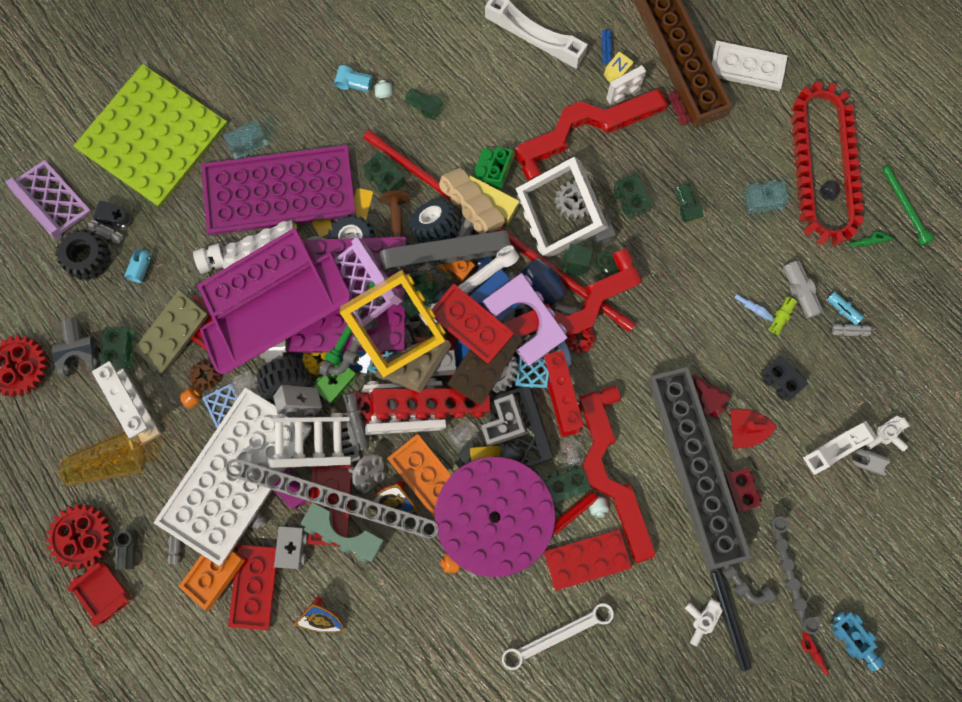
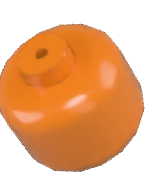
[180,387,201,408]
[440,553,461,573]

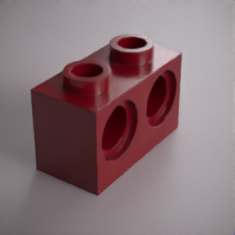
[724,468,762,513]

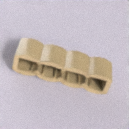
[439,168,505,234]

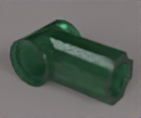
[405,88,444,120]
[674,183,703,223]
[595,251,619,276]

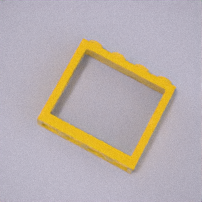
[340,270,446,378]

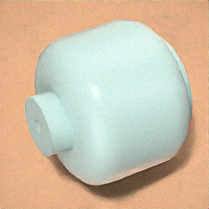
[374,80,393,98]
[589,496,609,518]

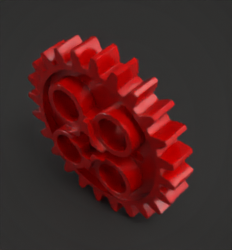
[0,335,49,398]
[45,504,113,570]

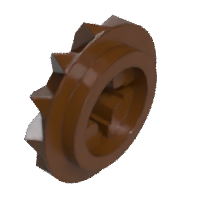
[189,360,221,391]

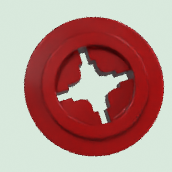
[565,328,595,353]

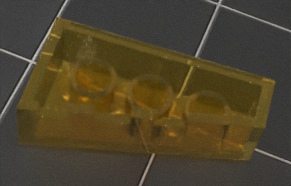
[57,432,147,487]

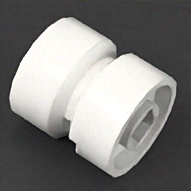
[193,243,223,274]

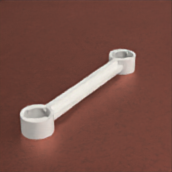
[419,245,519,325]
[502,603,614,670]

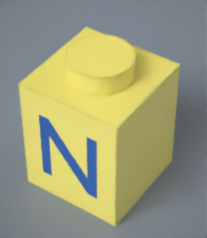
[604,52,633,82]

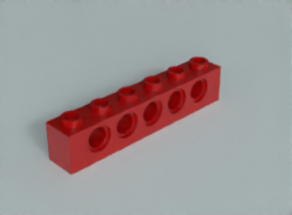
[370,389,490,420]

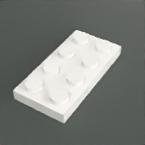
[711,41,788,91]
[223,220,295,269]

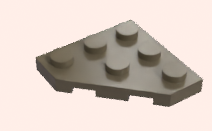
[375,336,451,393]

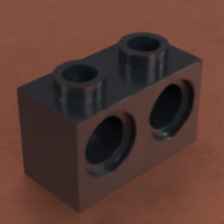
[760,355,809,402]

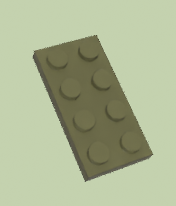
[133,290,210,374]

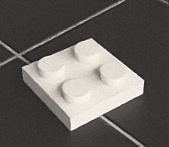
[606,65,646,105]

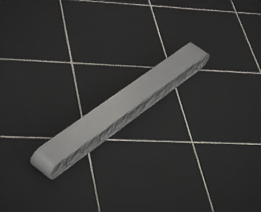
[226,459,439,538]

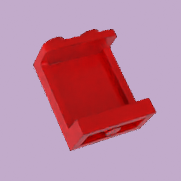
[66,562,134,627]

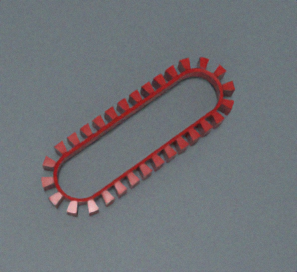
[791,81,864,246]

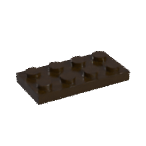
[447,335,522,406]

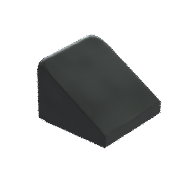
[457,442,474,464]

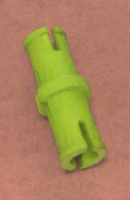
[768,297,797,335]

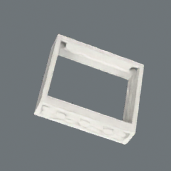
[516,157,609,258]

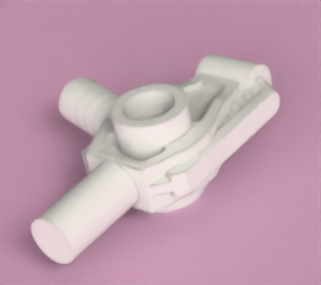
[866,416,910,451]
[685,598,723,647]

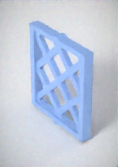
[203,383,238,428]

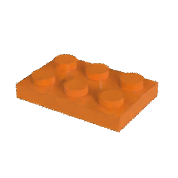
[179,550,245,611]

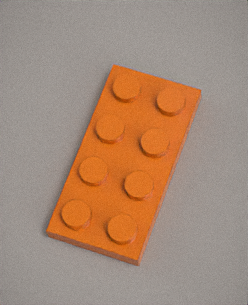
[387,434,451,518]

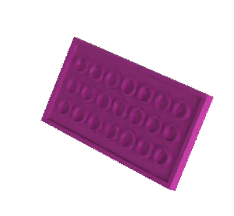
[201,145,356,235]

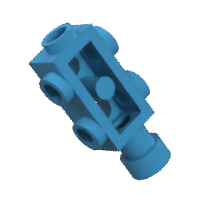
[830,611,885,672]

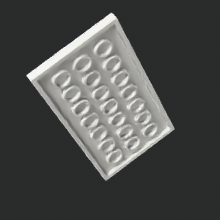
[154,388,312,566]

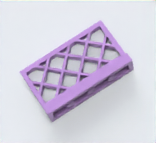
[5,160,91,241]
[335,237,402,327]

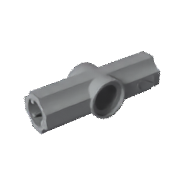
[783,261,824,319]

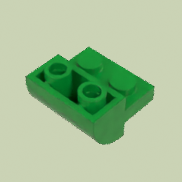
[472,147,515,190]

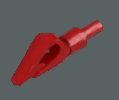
[802,631,829,675]

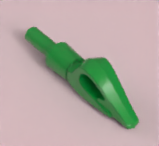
[849,232,894,247]

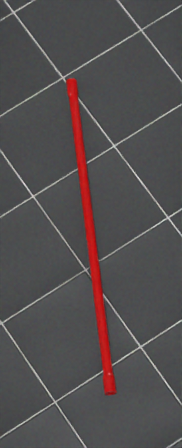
[363,130,636,333]

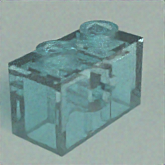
[223,120,268,159]
[743,181,789,214]

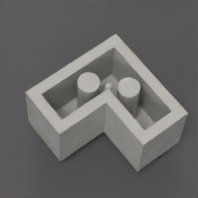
[481,394,528,446]

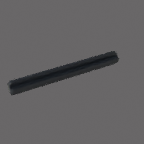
[710,570,752,671]

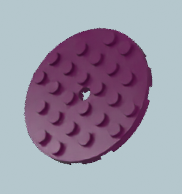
[435,456,555,577]

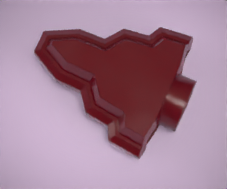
[692,374,732,418]

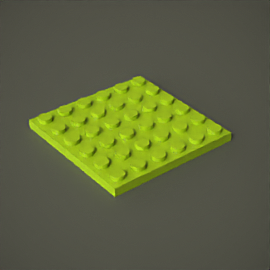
[73,64,228,208]

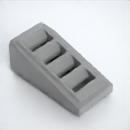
[331,421,360,462]

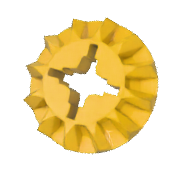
[303,353,327,375]

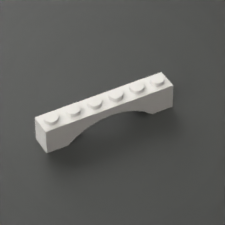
[485,0,588,69]

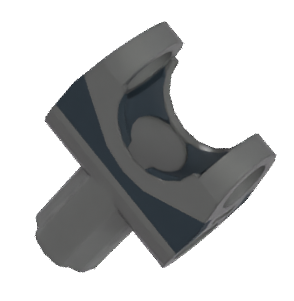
[52,319,98,379]

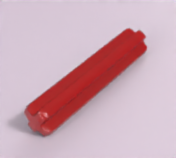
[553,492,598,535]

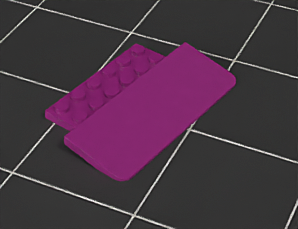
[197,227,351,374]

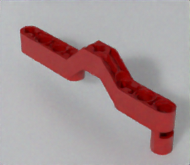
[513,89,669,182]
[503,247,643,337]
[578,385,655,564]

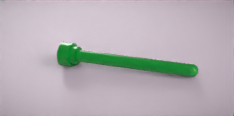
[883,166,935,246]
[324,282,375,366]

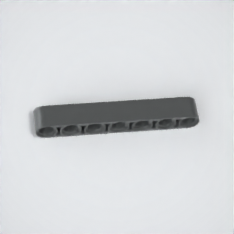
[380,231,511,273]

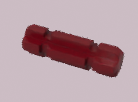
[668,91,691,126]

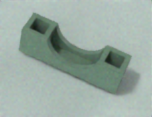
[301,502,385,564]

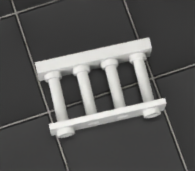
[92,361,162,444]
[362,379,446,435]
[266,413,351,468]

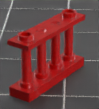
[542,350,584,438]

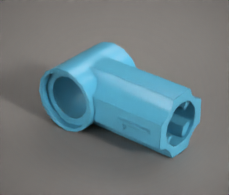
[334,65,372,92]

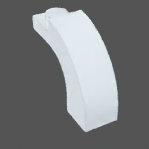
[803,421,877,475]

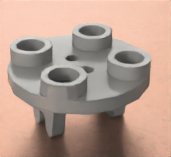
[348,453,385,493]

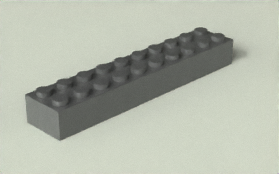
[647,367,752,571]

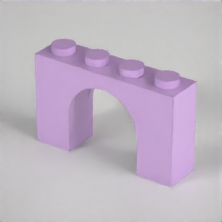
[482,273,567,366]

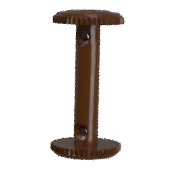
[378,190,411,237]

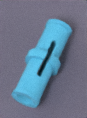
[826,291,864,325]

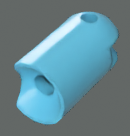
[124,249,151,283]

